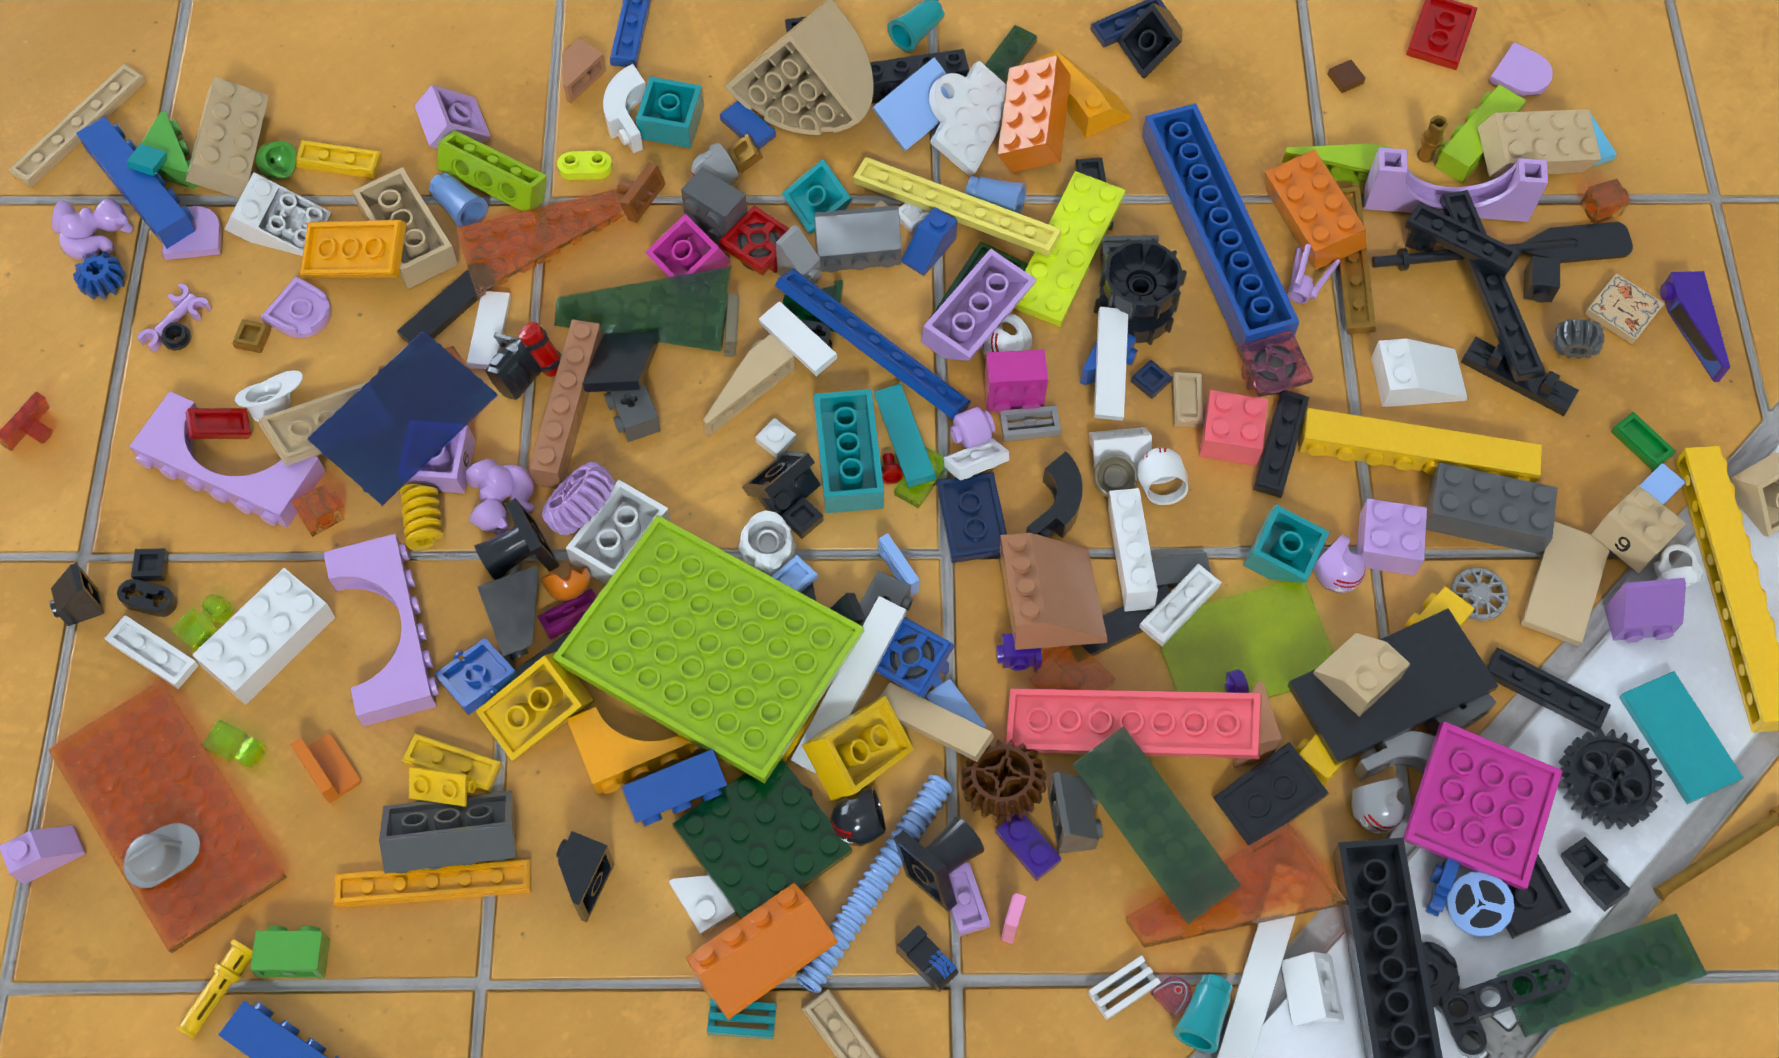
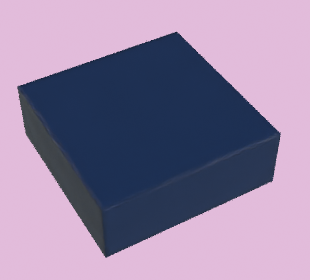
[1131,360,1172,399]

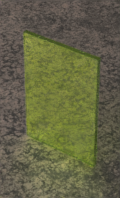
[1159,581,1334,698]

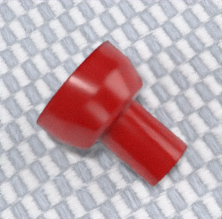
[881,453,903,485]

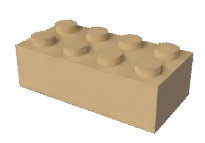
[185,76,269,199]
[1478,109,1601,177]
[352,167,458,289]

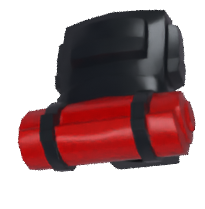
[485,322,562,400]

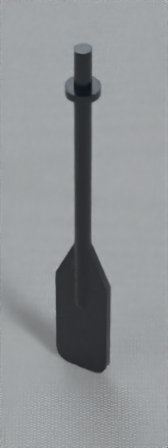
[1372,222,1633,271]

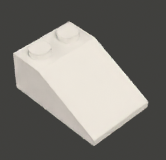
[1371,339,1467,407]

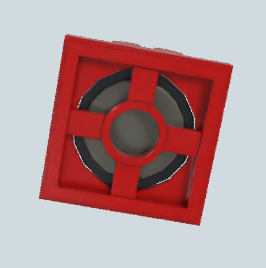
[719,205,790,276]

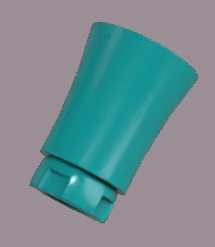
[887,0,945,52]
[1173,974,1233,1053]

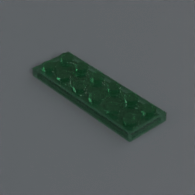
[1072,726,1242,924]
[1496,913,1707,1038]

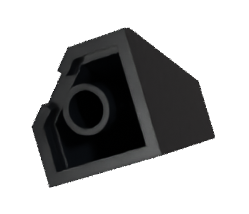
[477,566,538,660]

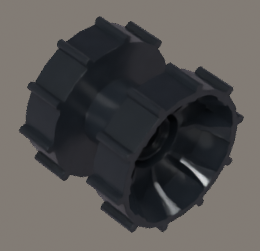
[1093,238,1187,345]

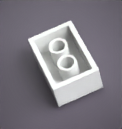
[566,480,671,584]

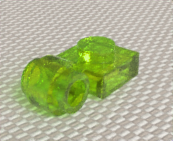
[171,594,233,652]
[201,719,265,768]

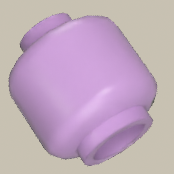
[950,407,995,449]

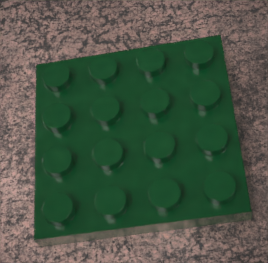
[672,758,852,920]

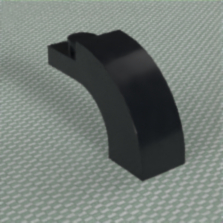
[1026,452,1083,538]

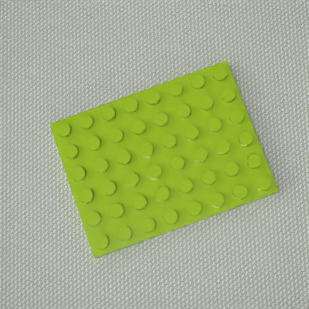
[552,515,864,783]

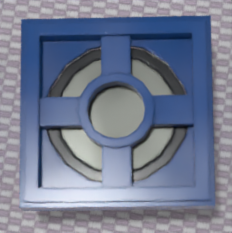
[875,617,955,699]

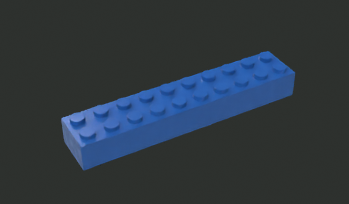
[1142,103,1299,354]

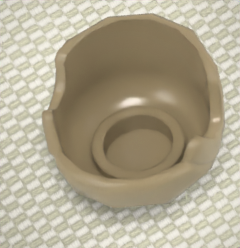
[1093,455,1138,498]

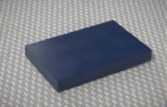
[936,472,1007,563]

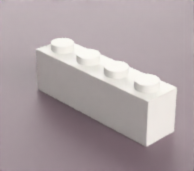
[1107,488,1158,612]

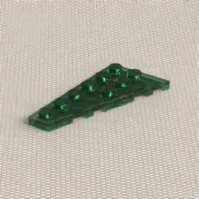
[554,266,732,352]

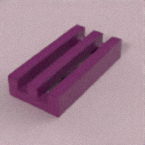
[537,588,597,640]

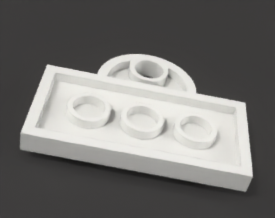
[929,61,1007,176]

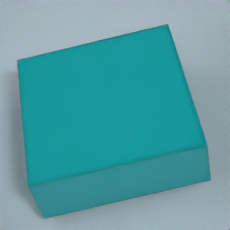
[127,144,167,176]

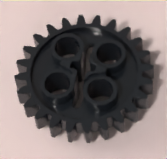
[1558,728,1664,830]

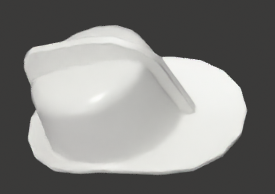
[235,370,303,422]

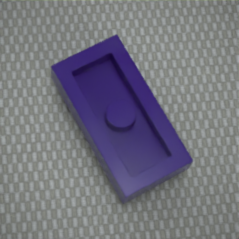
[995,814,1062,881]

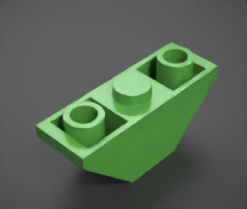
[142,111,198,189]

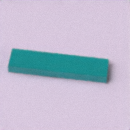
[874,383,936,488]

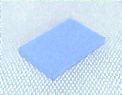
[871,57,949,151]

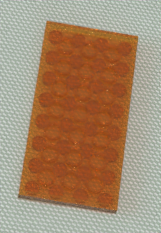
[48,680,287,953]

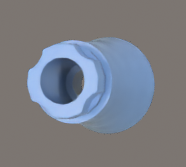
[429,173,488,230]
[965,176,1027,214]

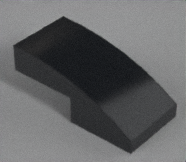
[1561,837,1630,912]

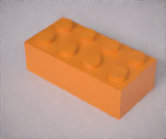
[997,56,1071,173]
[1265,149,1366,271]

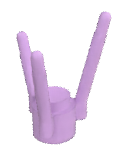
[1287,244,1340,304]

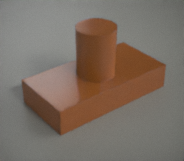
[617,163,666,223]

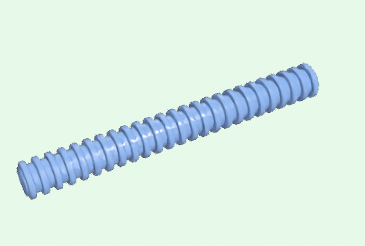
[796,775,953,993]

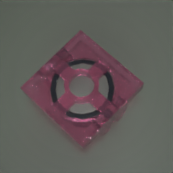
[1238,331,1314,397]

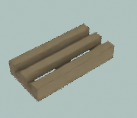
[724,293,739,357]

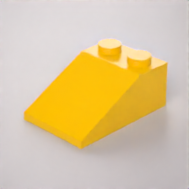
[475,652,595,761]
[802,695,914,801]

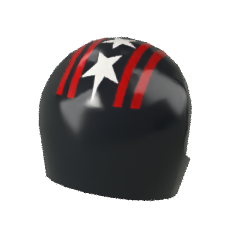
[831,786,886,846]

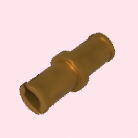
[1417,115,1448,163]

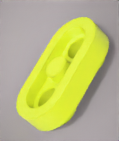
[557,151,613,180]

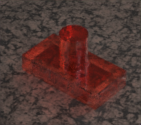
[0,391,53,451]

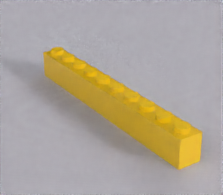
[1675,446,1779,733]

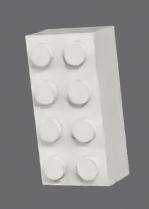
[193,568,335,705]

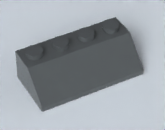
[379,791,516,874]

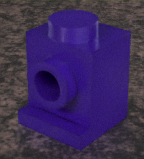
[996,634,1042,672]

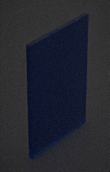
[307,331,498,506]

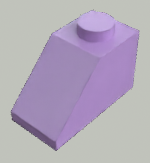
[0,825,86,885]

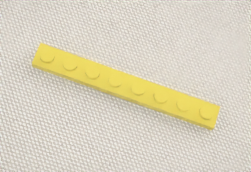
[853,157,1062,257]

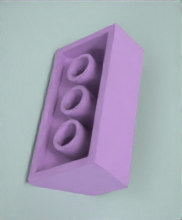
[921,249,1037,361]

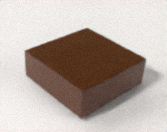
[1327,60,1366,93]

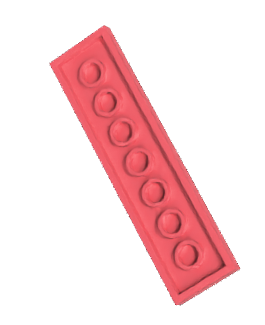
[1006,689,1262,759]

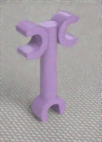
[137,283,212,352]

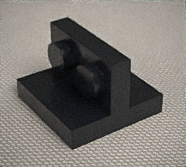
[742,451,821,516]

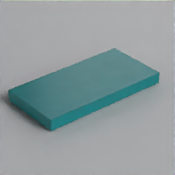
[1619,671,1744,805]

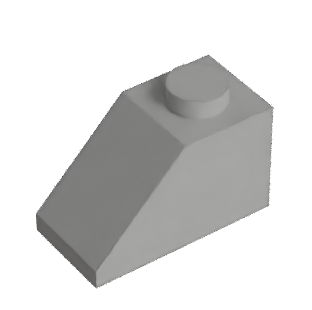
[776,225,821,284]

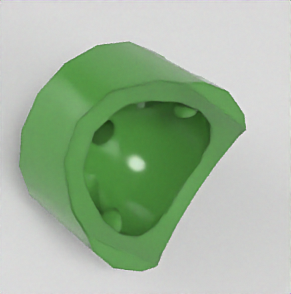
[256,141,296,179]

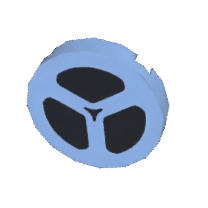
[1447,872,1514,938]

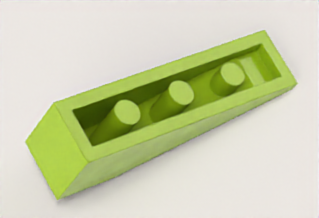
[1281,143,1394,186]

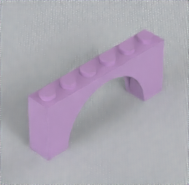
[1364,147,1548,222]
[129,391,326,528]
[323,534,439,727]

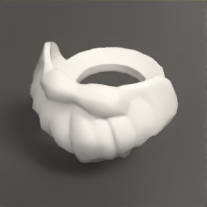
[1653,544,1705,588]

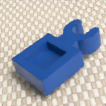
[1425,858,1460,917]

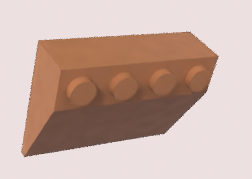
[1000,533,1107,650]

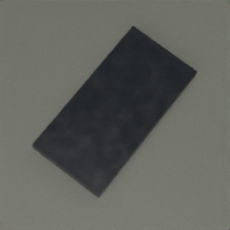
[1287,608,1499,765]

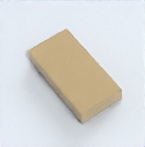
[1172,372,1204,428]

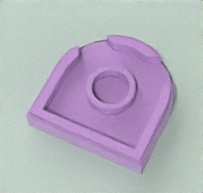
[1489,42,1553,97]
[162,206,222,260]
[261,276,331,338]

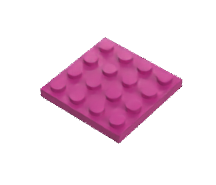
[1403,721,1563,890]

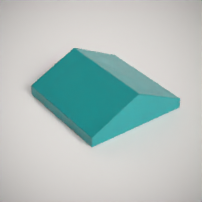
[781,159,853,234]

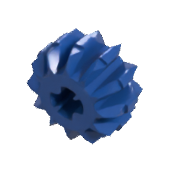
[73,251,126,300]

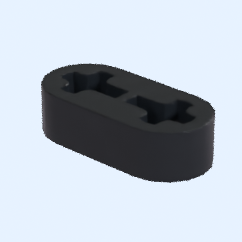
[117,579,177,617]

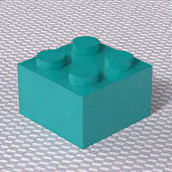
[636,76,704,148]

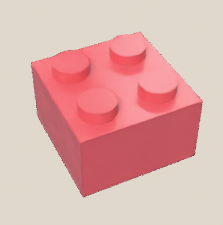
[1199,390,1268,466]

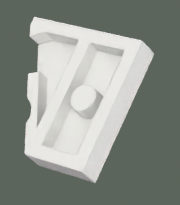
[669,875,736,936]

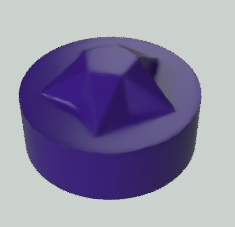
[1225,669,1249,693]

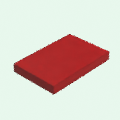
[1406,0,1478,70]

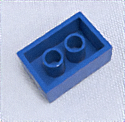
[621,749,727,827]

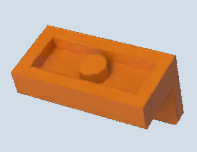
[290,733,361,803]

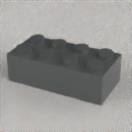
[1426,462,1558,555]

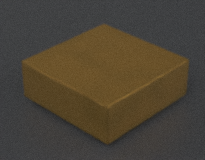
[727,134,763,173]
[232,319,271,353]

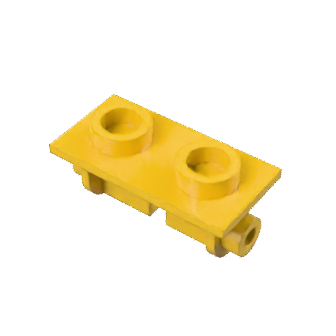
[409,767,477,807]

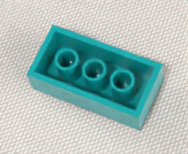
[814,389,884,514]

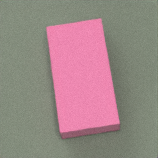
[1001,893,1027,944]

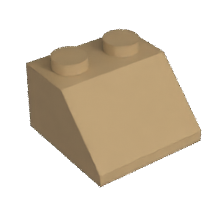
[1731,452,1779,537]
[1313,633,1410,717]

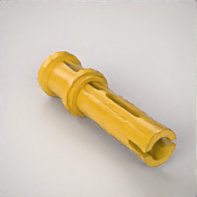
[176,939,253,1039]

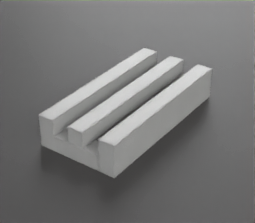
[999,405,1061,442]

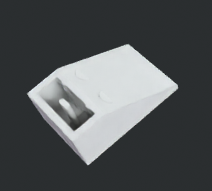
[225,172,331,256]

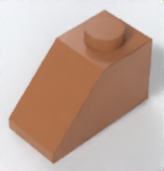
[561,38,606,104]

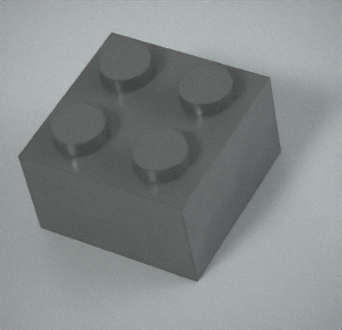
[681,168,747,244]

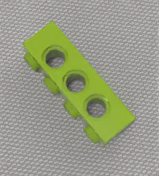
[437,130,547,214]

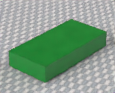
[1611,412,1676,472]

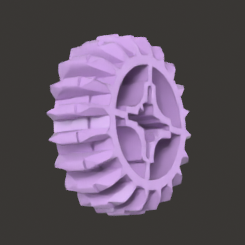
[542,462,615,536]

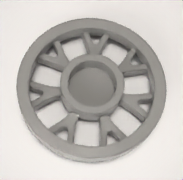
[1451,568,1509,621]

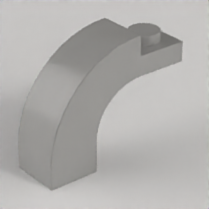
[1354,731,1435,781]

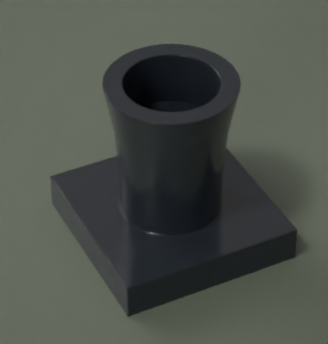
[474,498,560,580]
[894,817,984,912]

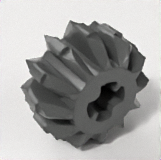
[1553,318,1604,359]

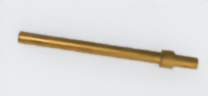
[1654,805,1779,899]

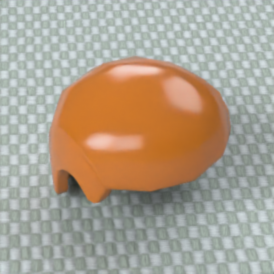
[541,566,591,601]

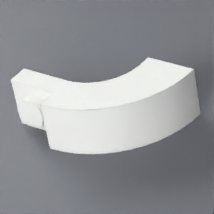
[603,64,646,154]

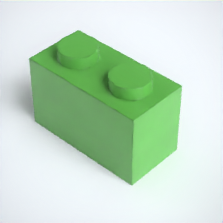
[250,926,330,978]

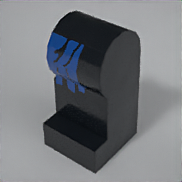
[896,925,959,992]

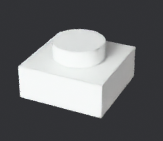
[755,418,796,458]

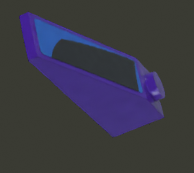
[1660,271,1730,382]

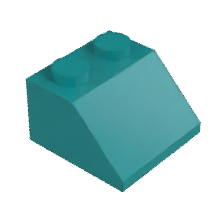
[1243,504,1329,583]

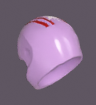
[1313,534,1366,593]

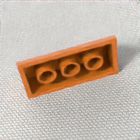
[685,883,838,1020]

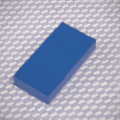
[719,101,776,149]

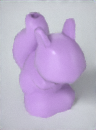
[52,198,133,260]
[465,459,535,536]

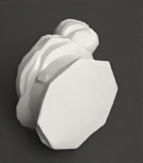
[738,510,797,575]

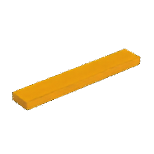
[334,858,531,908]

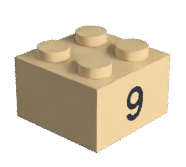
[1591,485,1686,574]

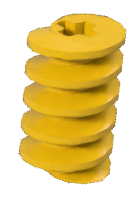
[400,484,443,551]

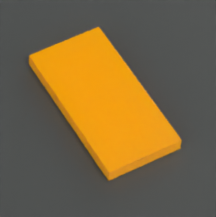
[300,220,407,278]

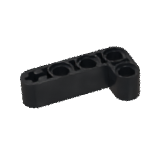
[1443,959,1571,1058]

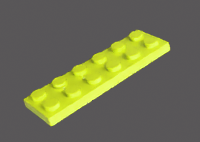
[1014,171,1125,327]

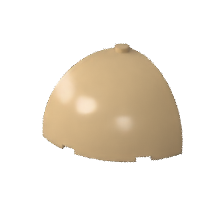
[725,0,873,135]

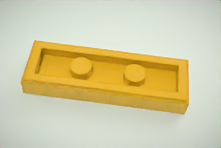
[295,140,382,179]
[401,733,503,793]

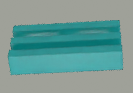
[707,999,777,1040]

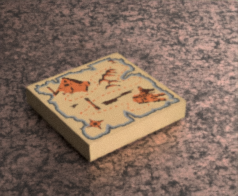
[1585,273,1665,345]

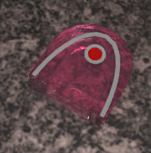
[1151,976,1192,1018]

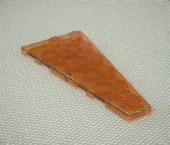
[456,189,625,299]
[1126,823,1346,948]

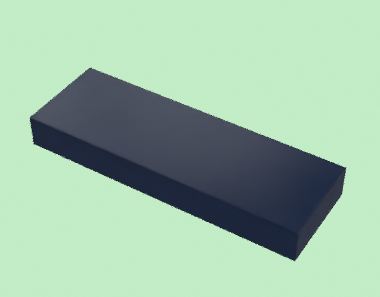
[1090,0,1167,48]

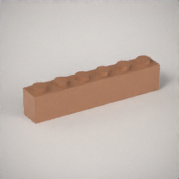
[529,319,603,489]

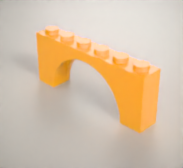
[567,707,707,795]

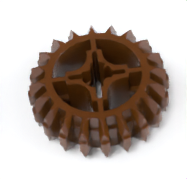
[961,739,1046,822]

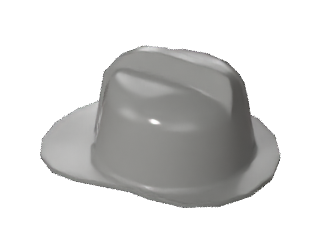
[123,823,201,888]

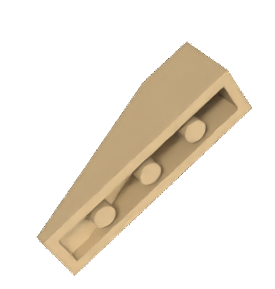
[703,334,795,438]

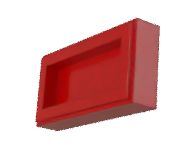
[185,408,251,439]

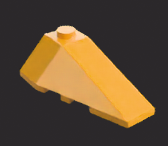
[1033,50,1132,138]

